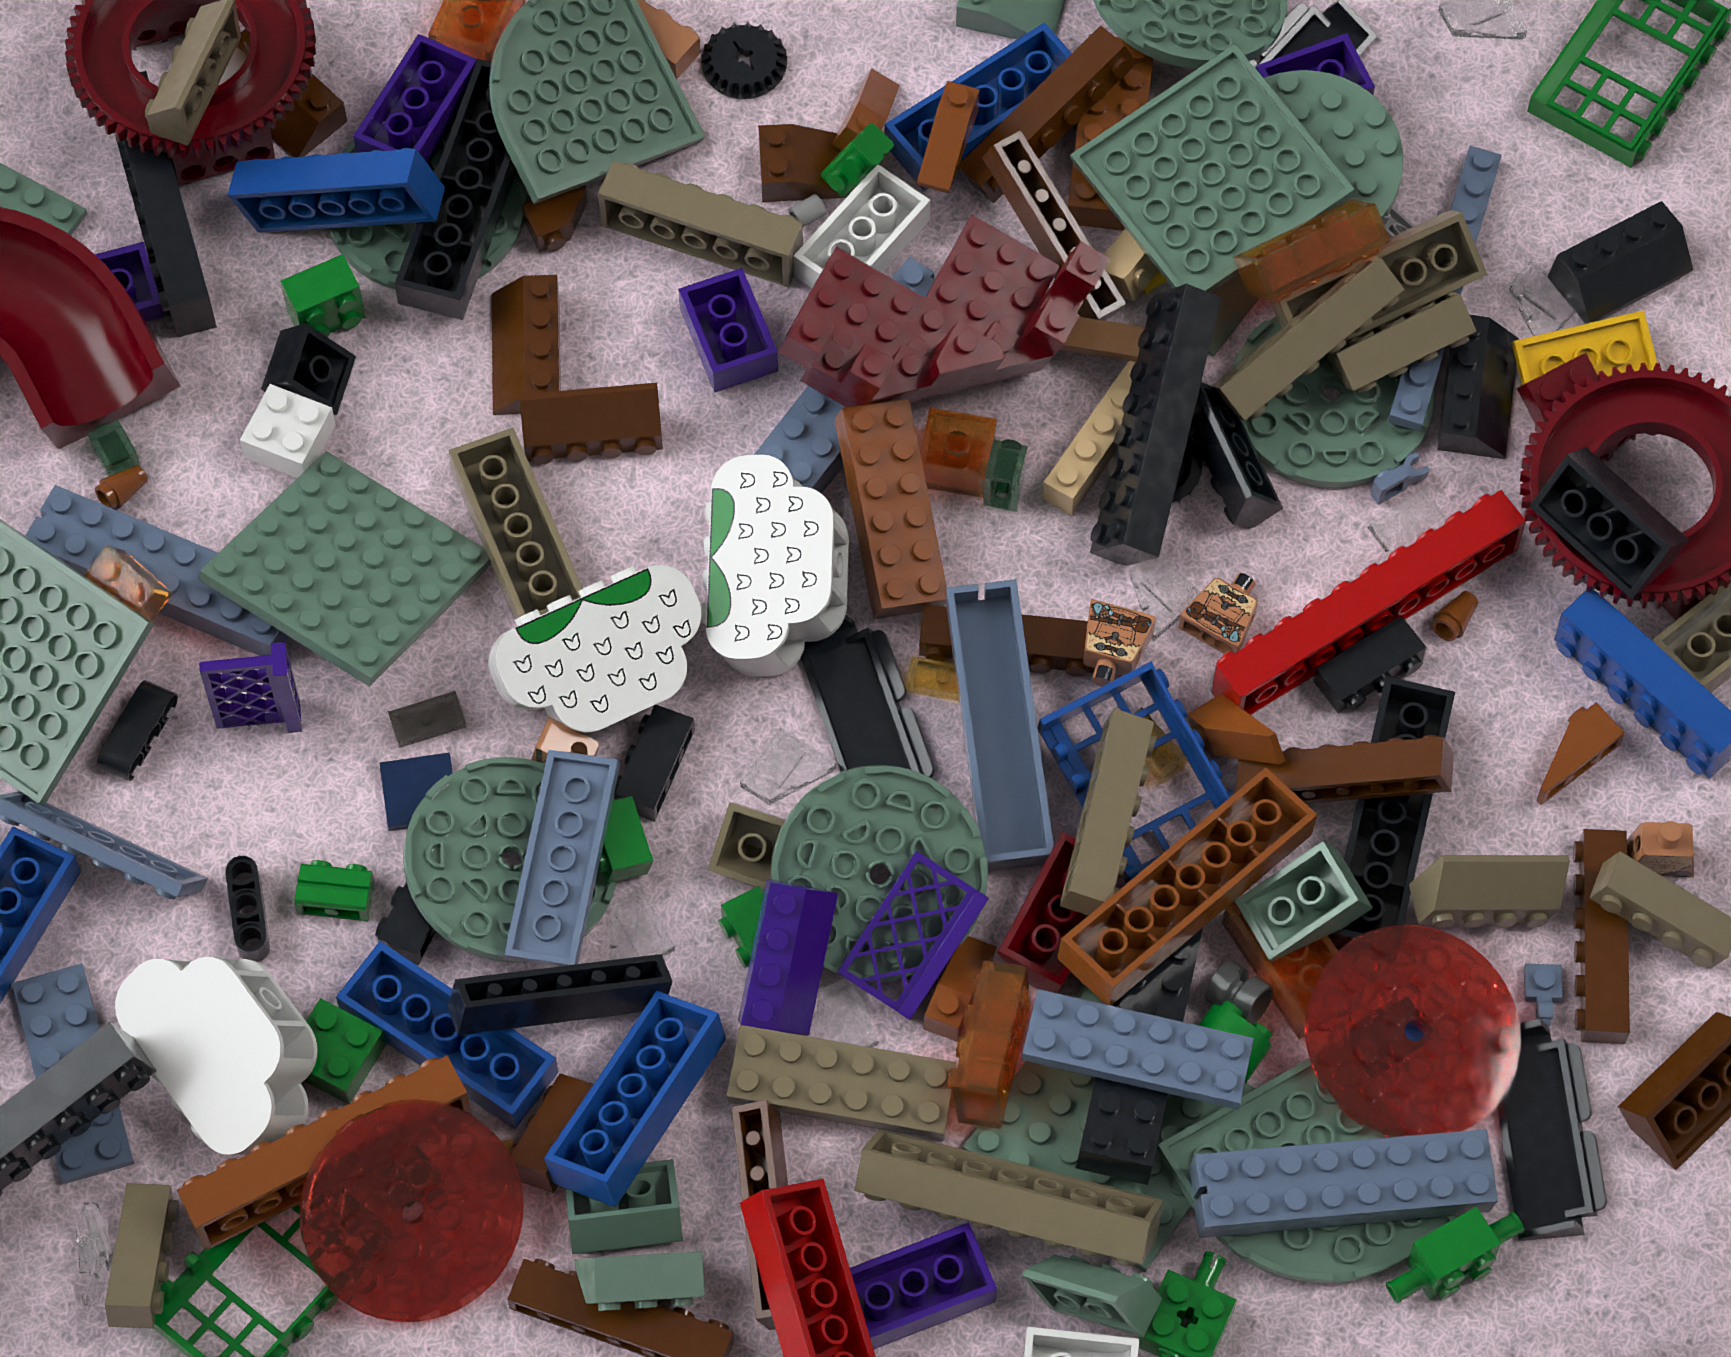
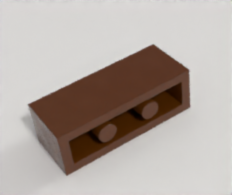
[507,1073,593,1193]

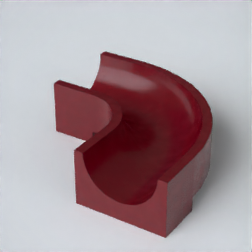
[0,207,181,449]

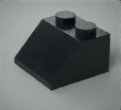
[261,323,356,415]

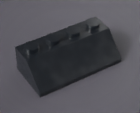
[1547,201,1693,324]
[1437,315,1519,459]
[1189,382,1283,529]
[1529,447,1689,600]

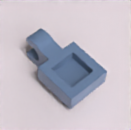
[1371,452,1429,505]
[1524,963,1562,1026]

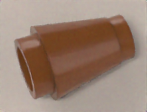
[95,465,148,509]
[1432,591,1479,641]

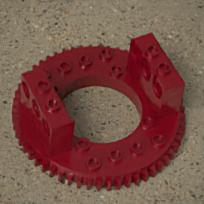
[65,0,316,186]
[1520,363,1731,620]

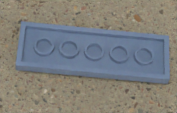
[504,750,620,967]
[0,791,208,899]
[12,963,134,1184]
[1021,989,1254,1110]

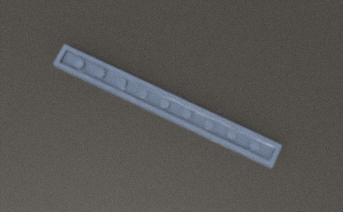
[1387,145,1502,432]

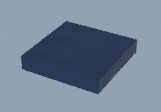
[379,752,453,831]

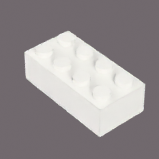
[793,164,931,288]

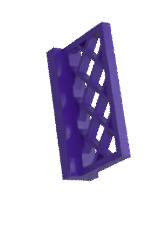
[199,642,302,733]
[837,851,989,1020]

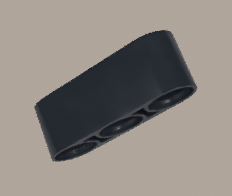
[97,680,178,781]
[225,855,270,962]

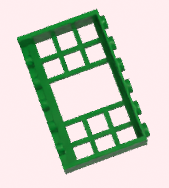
[1527,0,1731,168]
[153,1184,390,1357]

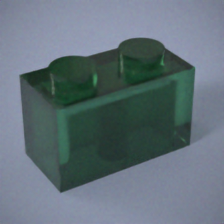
[983,439,1028,512]

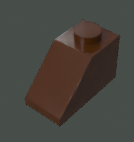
[522,185,588,253]

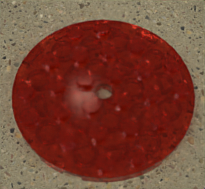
[1305,925,1521,1138]
[300,1099,524,1322]

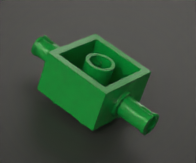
[1386,1206,1524,1304]
[1138,1251,1237,1357]

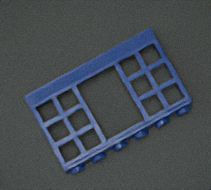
[1037,661,1234,884]

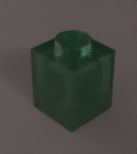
[87,420,141,477]

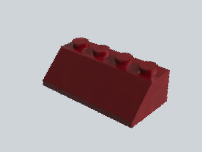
[997,831,1119,993]

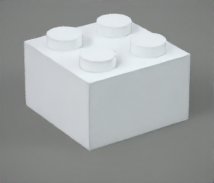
[240,384,336,478]

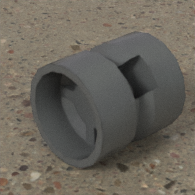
[1205,960,1274,1025]

